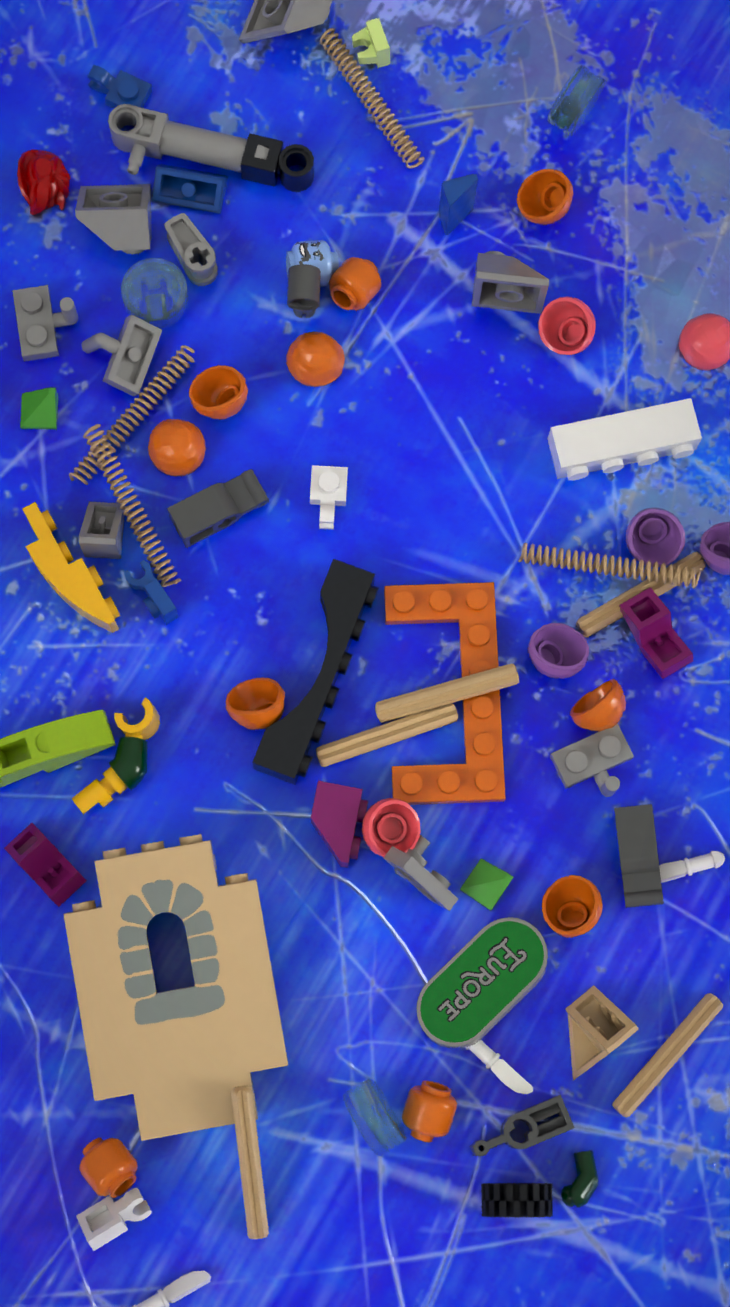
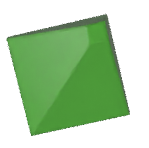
[20,388,58,430]
[460,859,513,911]

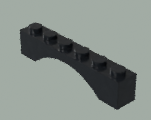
[252,559,379,785]

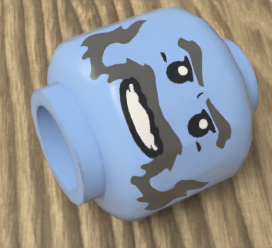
[286,240,339,287]

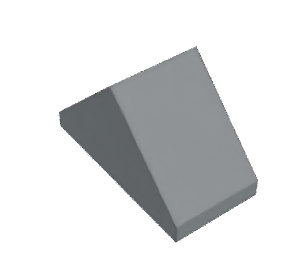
[79,502,125,559]

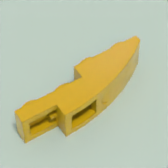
[22,502,121,633]

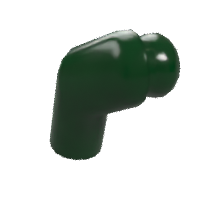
[561,1150,598,1207]

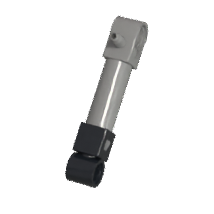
[108,104,314,192]

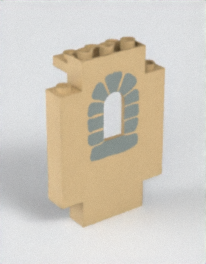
[63,834,288,1141]

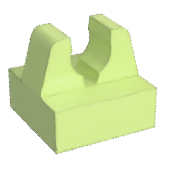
[352,18,391,68]

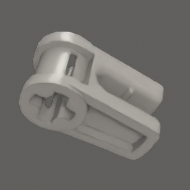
[164,213,218,286]

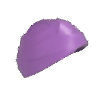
[626,508,685,567]
[699,522,730,575]
[528,623,589,679]

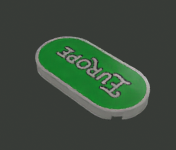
[417,917,548,1048]

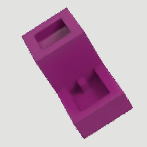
[619,587,694,679]
[4,823,87,907]

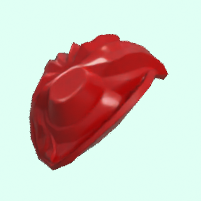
[17,150,70,215]

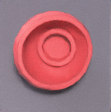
[538,296,596,355]
[679,313,730,371]
[362,798,421,857]

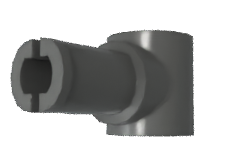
[287,264,321,318]

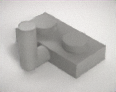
[12,285,78,362]
[81,314,162,396]
[550,723,634,797]
[383,835,458,911]

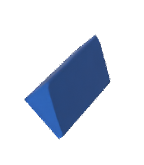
[152,164,228,213]
[438,174,478,235]

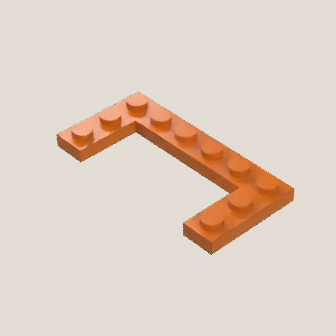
[384,582,506,805]

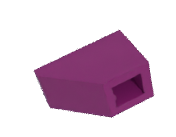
[311,781,368,868]

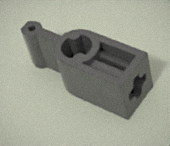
[167,469,269,548]
[614,804,664,908]
[470,1095,575,1156]

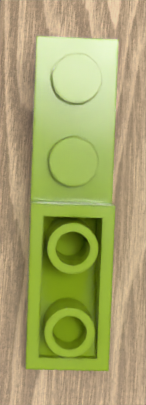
[0,709,116,788]

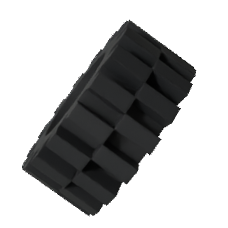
[481,1183,553,1217]

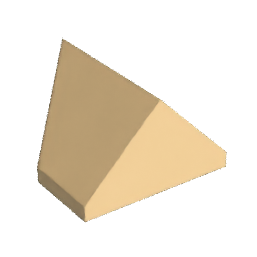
[565,986,639,1080]

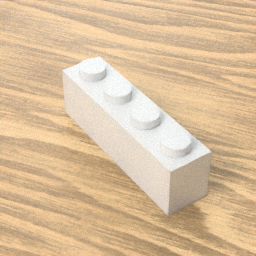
[547,398,702,480]

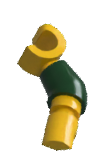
[71,697,160,814]

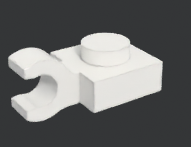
[310,465,348,530]
[76,1188,152,1251]

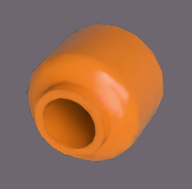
[329,257,381,311]
[401,1080,457,1142]
[79,1138,138,1198]

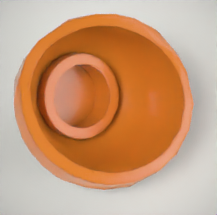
[517,169,573,225]
[286,332,345,387]
[189,365,248,420]
[148,419,206,476]
[226,677,285,730]
[570,679,626,732]
[542,875,603,938]

